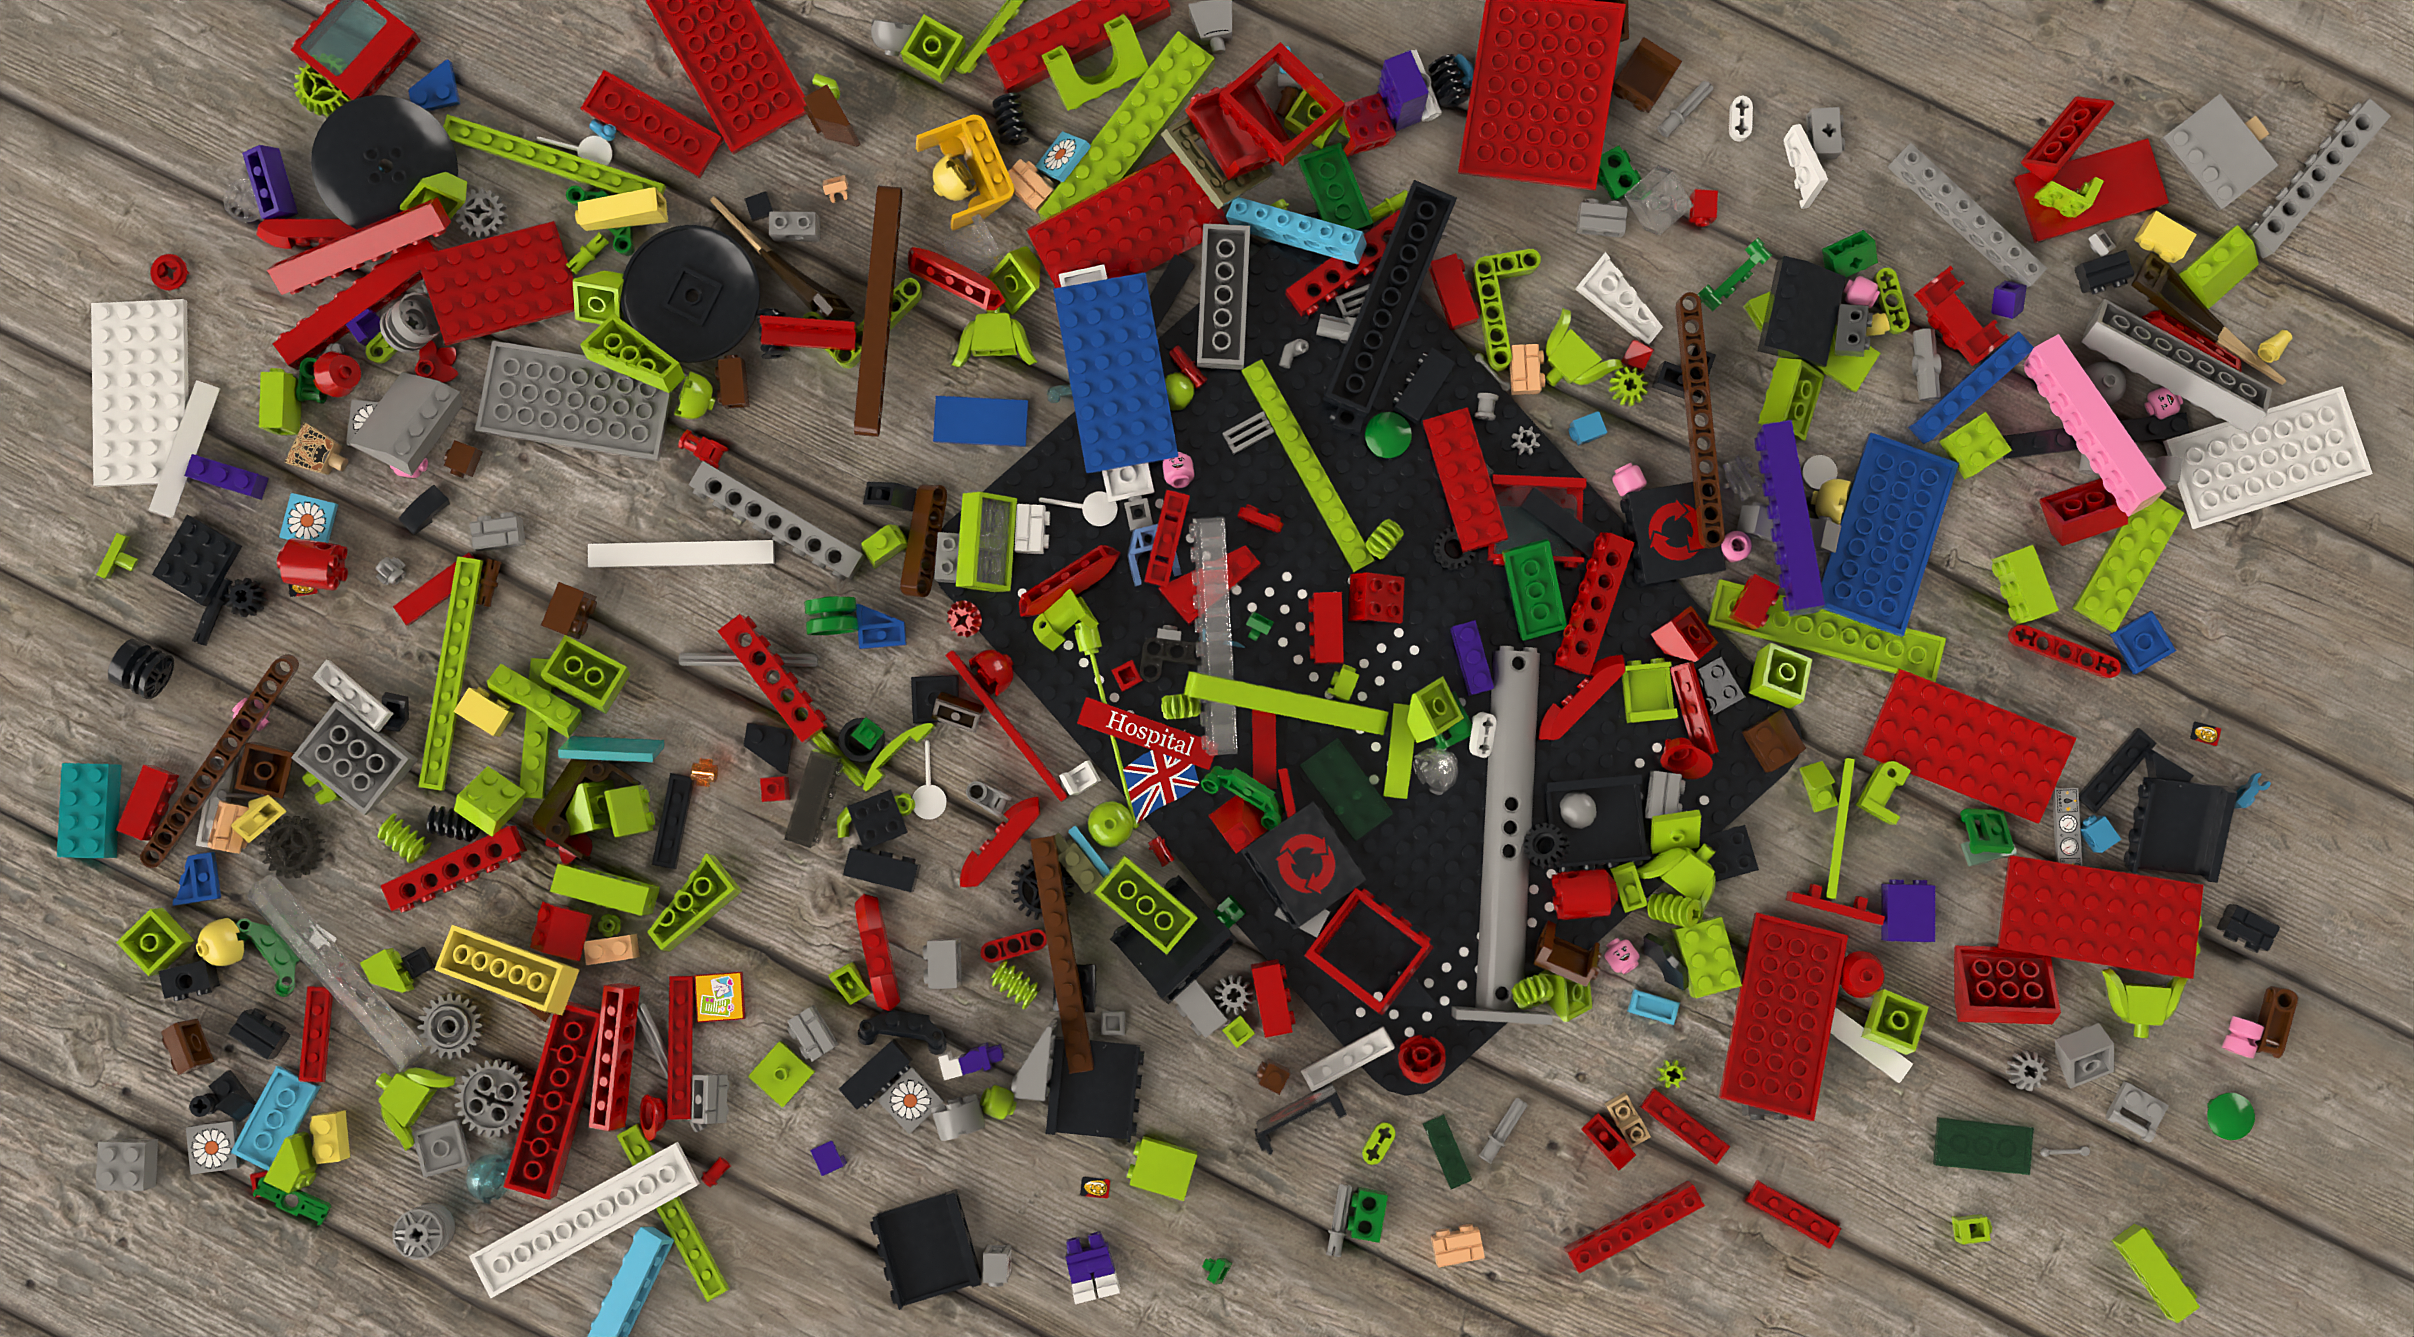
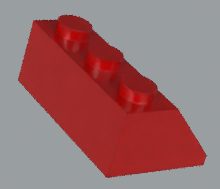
[2040,478,2128,546]

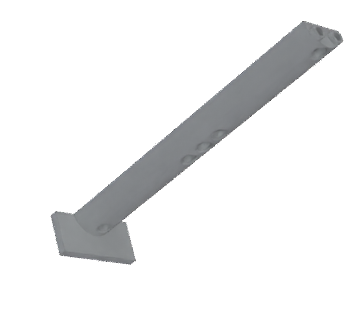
[1451,646,1553,1025]

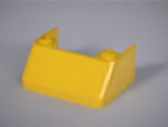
[916,115,1014,231]

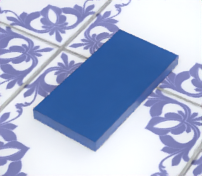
[933,396,1029,447]

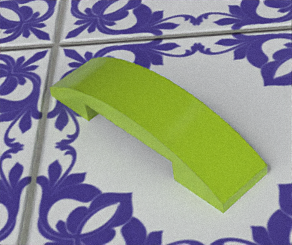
[1383,703,1415,799]
[863,723,936,792]

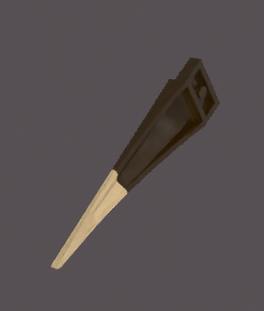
[710,196,854,319]
[2131,252,2286,385]

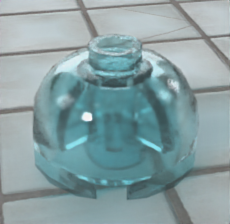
[466,1154,511,1204]

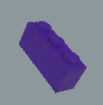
[242,145,298,219]
[184,454,269,500]
[1450,621,1494,696]

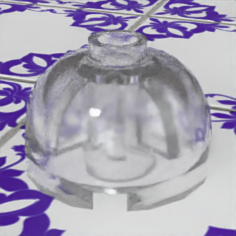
[1413,747,1458,795]

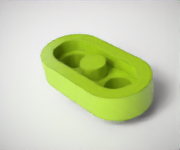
[365,331,398,364]

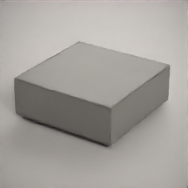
[1101,1011,1125,1035]

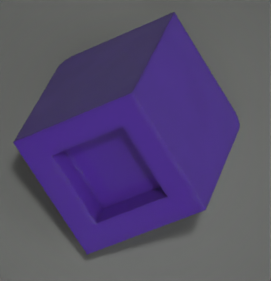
[1991,280,2027,319]
[345,308,381,346]
[810,1140,847,1176]

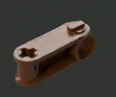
[2255,986,2298,1058]

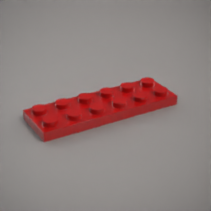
[580,70,724,178]
[1423,407,1509,553]

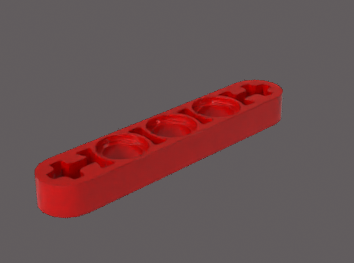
[2008,624,2121,679]

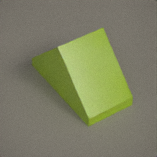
[828,962,871,1005]

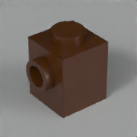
[444,440,483,478]

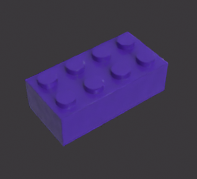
[1376,50,1429,132]

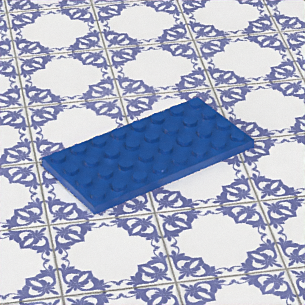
[1053,273,1179,474]
[1821,432,1959,637]

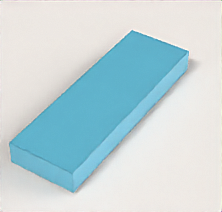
[1069,826,1110,878]

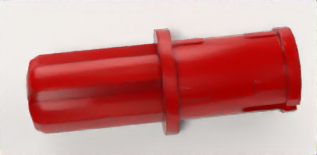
[1169,346,1208,389]

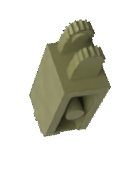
[1055,832,1104,903]

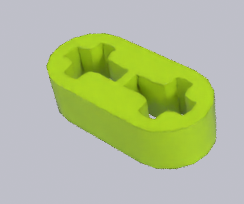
[1362,1121,1395,1165]

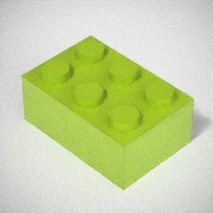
[1991,545,2059,624]
[540,635,630,714]
[1671,916,1742,998]

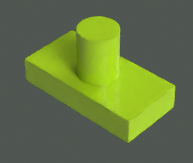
[96,533,139,579]

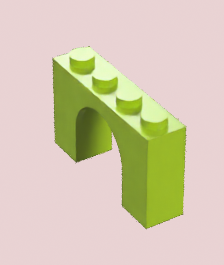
[1041,14,1149,111]

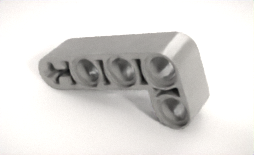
[2079,453,2183,487]

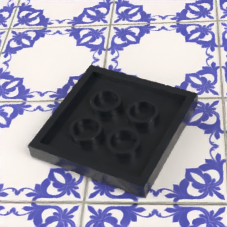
[152,514,243,607]

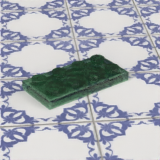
[1300,738,1393,841]

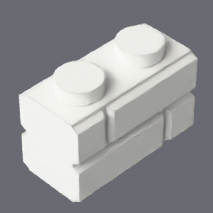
[1014,504,1050,554]

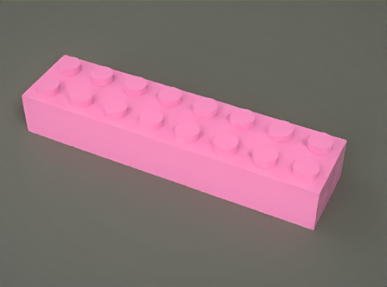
[2024,334,2166,517]

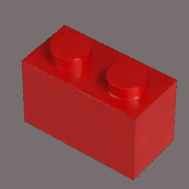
[1729,574,1780,630]

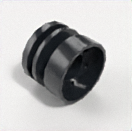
[108,639,174,699]

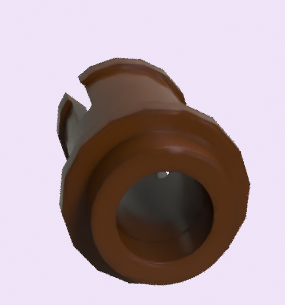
[1275,87,1298,118]

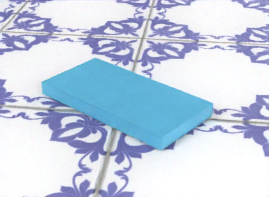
[230,1066,321,1171]

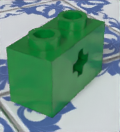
[1822,230,1878,278]

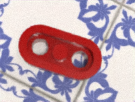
[1237,505,1284,533]

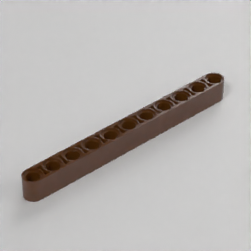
[854,185,903,437]
[1675,292,1725,549]
[140,654,299,868]

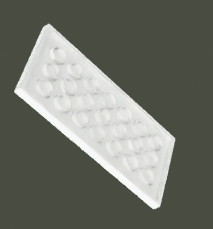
[91,299,190,487]
[2163,386,2373,529]

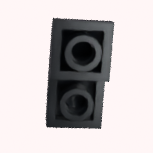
[398,485,450,535]

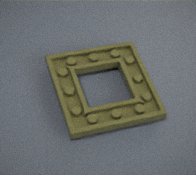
[1161,117,1273,209]

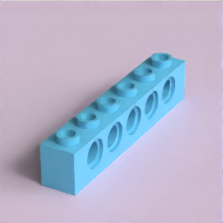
[1226,197,1367,264]

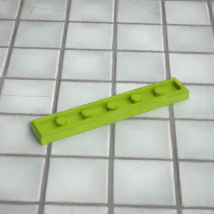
[1826,758,1855,899]

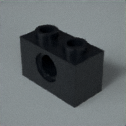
[158,960,220,1002]

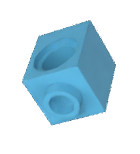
[1568,411,1607,446]
[2080,815,2121,853]

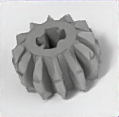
[1214,975,1254,1015]
[2005,1050,2049,1091]

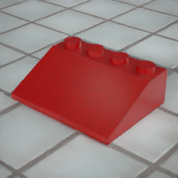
[1954,945,2061,1025]

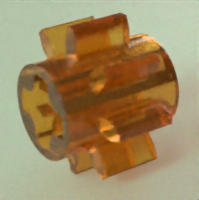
[691,758,718,787]

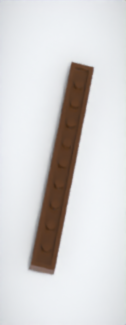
[1030,835,1094,1074]

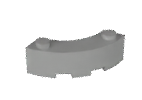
[1737,502,1841,553]

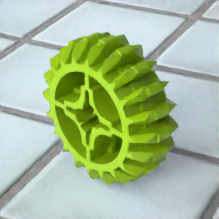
[293,53,352,117]

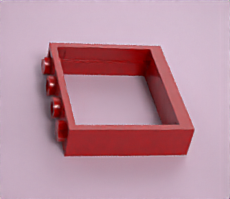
[1219,42,1345,167]
[1304,888,1434,1015]

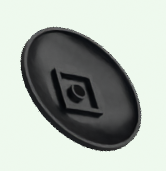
[311,95,458,230]
[620,225,760,363]

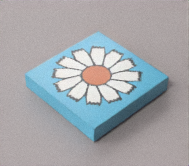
[1035,131,1091,182]
[279,493,338,543]

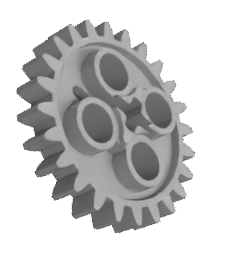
[454,1059,532,1137]

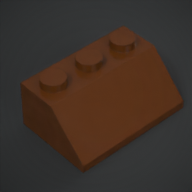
[803,84,861,147]

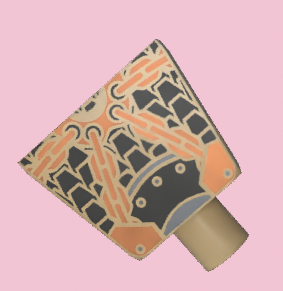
[285,423,348,475]

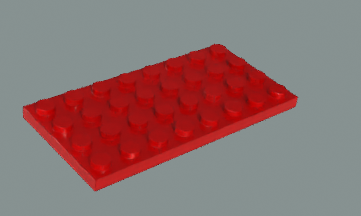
[645,0,806,155]
[1026,152,1230,288]
[1862,668,2077,824]
[1997,856,2204,979]
[1719,912,1848,1122]

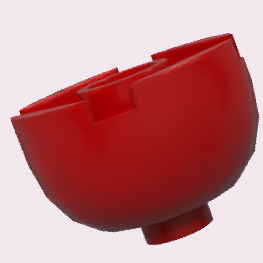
[969,649,1014,697]
[1398,1035,1446,1084]

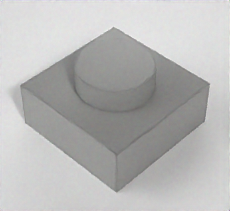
[2088,228,2116,257]
[1157,625,1182,643]

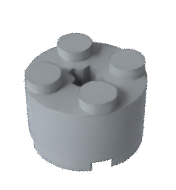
[931,1093,985,1141]

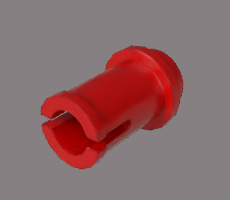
[1148,836,1175,867]
[701,1156,731,1188]

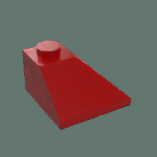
[1651,606,1718,662]
[1208,795,1268,854]

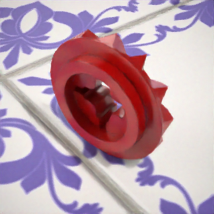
[150,254,189,291]
[947,600,982,638]

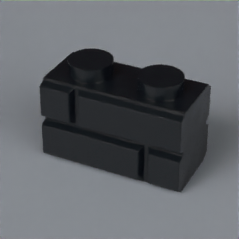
[2074,250,2134,295]
[2217,904,2280,953]
[228,1008,290,1060]

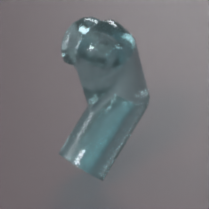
[1046,384,1072,403]

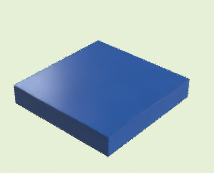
[2109,611,2176,674]

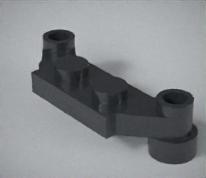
[858,1009,947,1055]

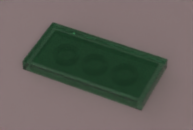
[1933,1117,2034,1175]

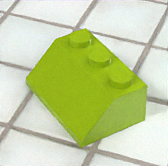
[2178,225,2259,309]
[1758,358,1825,441]

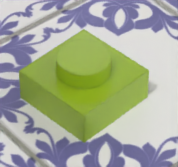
[1222,1015,1255,1048]

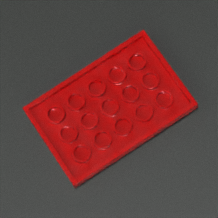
[416,221,583,346]

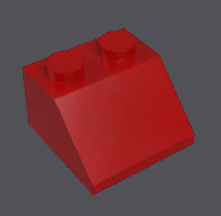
[530,902,592,961]

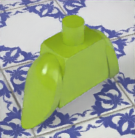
[952,307,1038,368]
[1545,307,1624,387]
[1636,843,1716,920]
[2101,968,2189,1038]
[376,1067,456,1151]

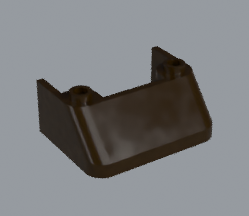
[532,759,641,861]

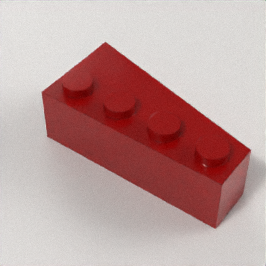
[1159,545,1261,626]

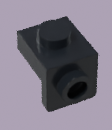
[382,692,409,732]

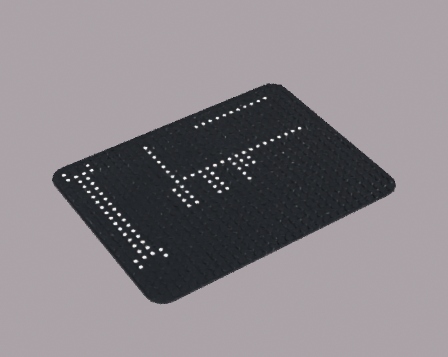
[934,212,1802,1096]

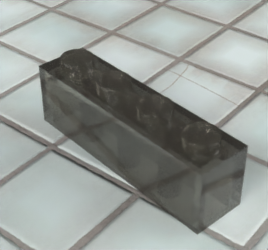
[784,748,844,848]

